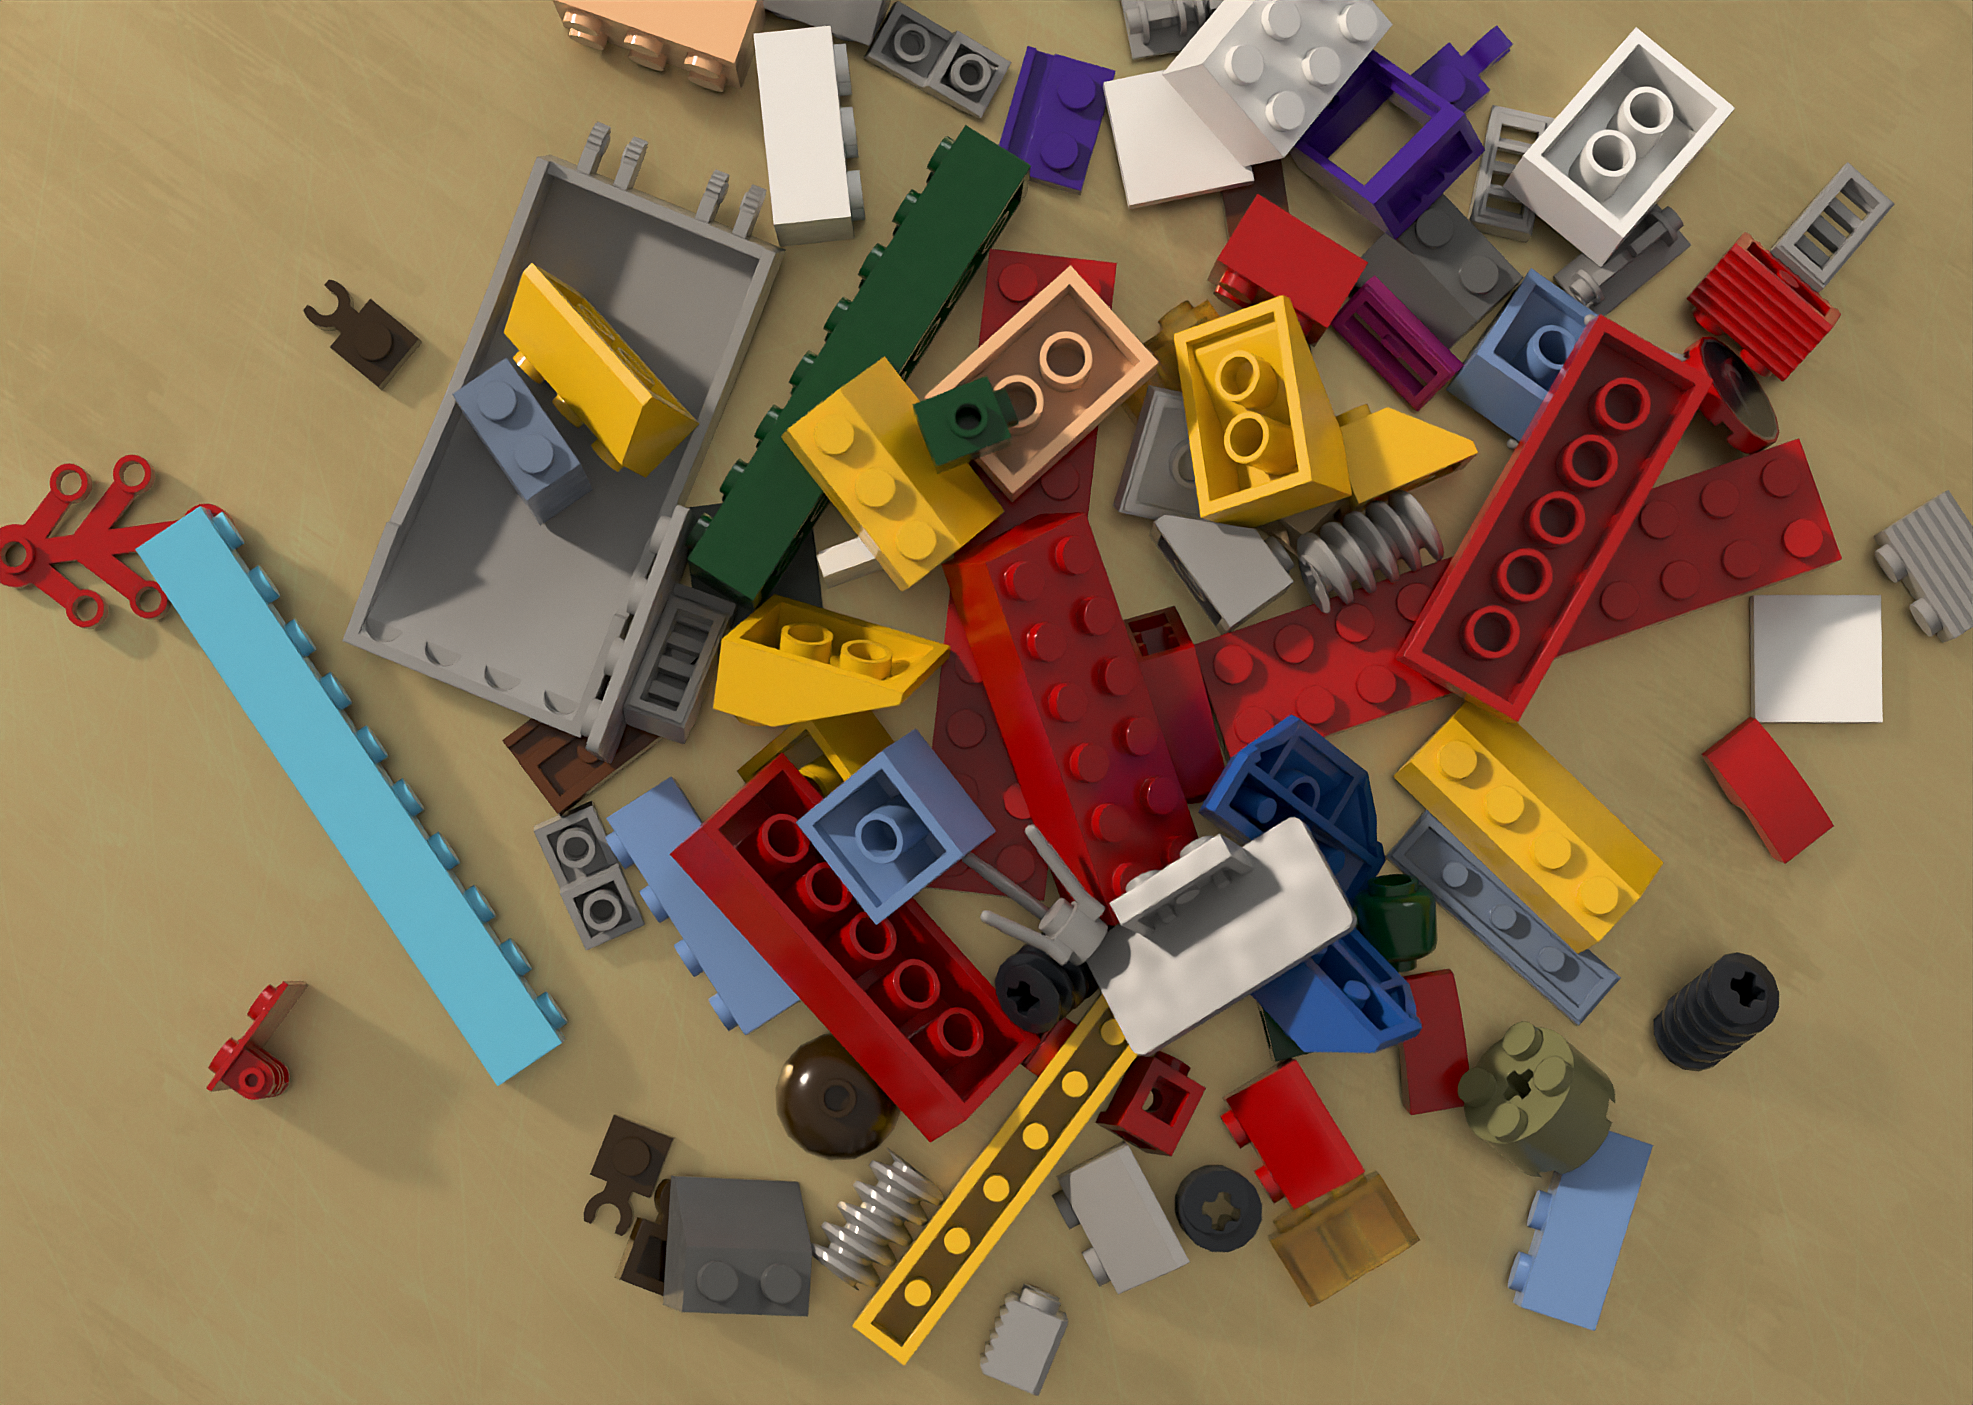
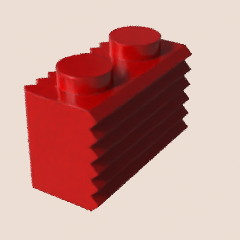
[1686,232,1841,382]

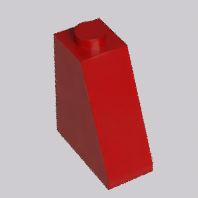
[1123,606,1225,804]

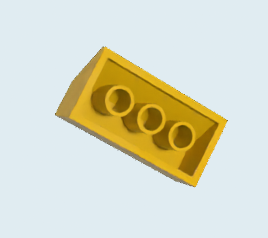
[1393,700,1664,954]

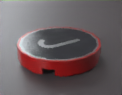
[1683,336,1780,455]

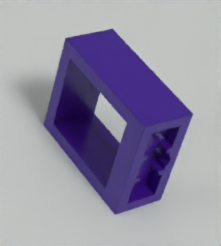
[1289,49,1485,240]

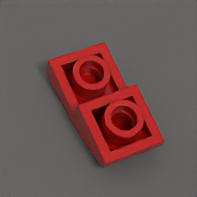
[1701,716,1834,864]
[1398,968,1469,1115]

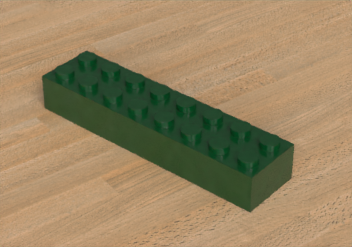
[684,125,1031,613]

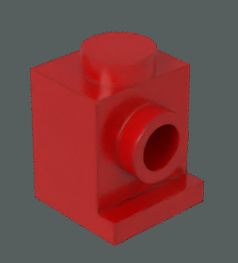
[1095,1051,1206,1157]

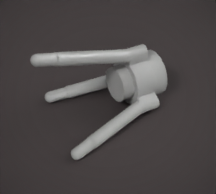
[962,824,1108,966]

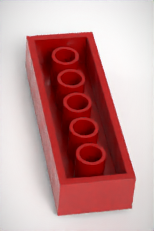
[1395,314,1714,724]
[941,512,1199,926]
[670,753,1042,1143]

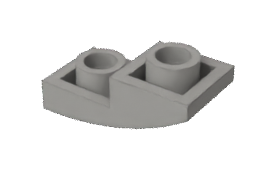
[864,1,1011,118]
[534,801,645,950]

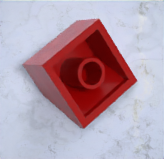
[1220,1058,1366,1210]

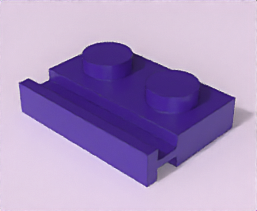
[999,46,1116,195]

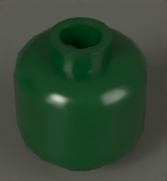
[1352,874,1438,973]

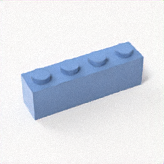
[605,777,802,1035]

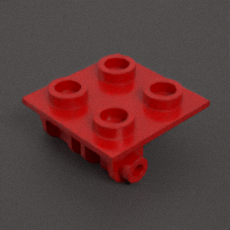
[206,981,308,1100]

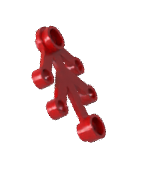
[0,455,235,629]

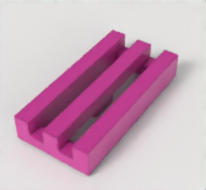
[1330,275,1464,412]

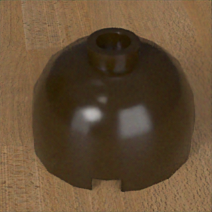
[775,1034,901,1161]

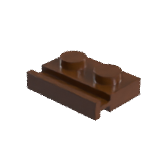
[502,676,662,816]

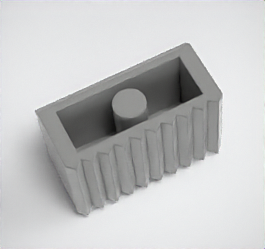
[1874,490,1973,642]
[980,1284,1068,1396]

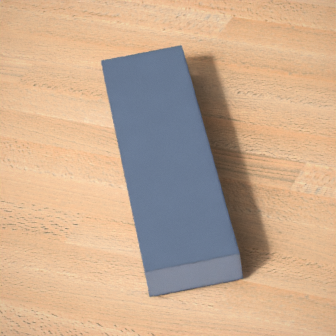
[1385,809,1621,1026]

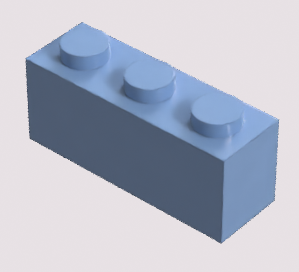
[1508,1131,1653,1331]

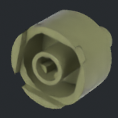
[1458,1021,1615,1177]

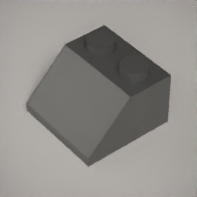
[1348,193,1523,350]
[663,1176,812,1317]

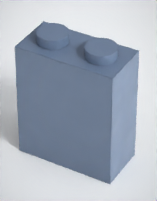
[452,357,593,526]

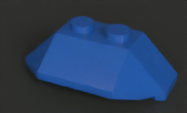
[1198,715,1386,909]
[1250,928,1422,1053]

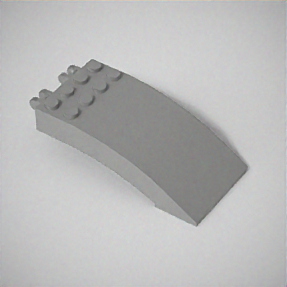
[343,121,786,738]

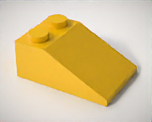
[1173,295,1352,528]
[713,594,951,727]

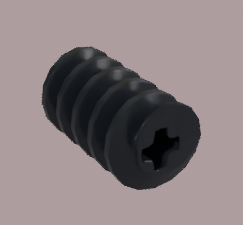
[995,925,1116,1034]
[1654,952,1779,1071]
[1174,1165,1262,1252]

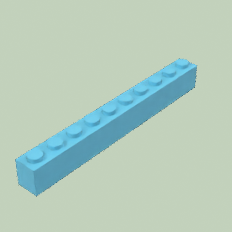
[135,506,568,1086]

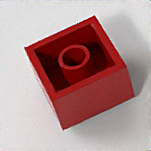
[1207,194,1368,347]

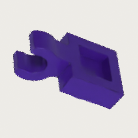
[1411,25,1513,114]

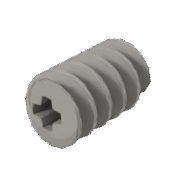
[1297,490,1444,614]
[811,1147,945,1290]

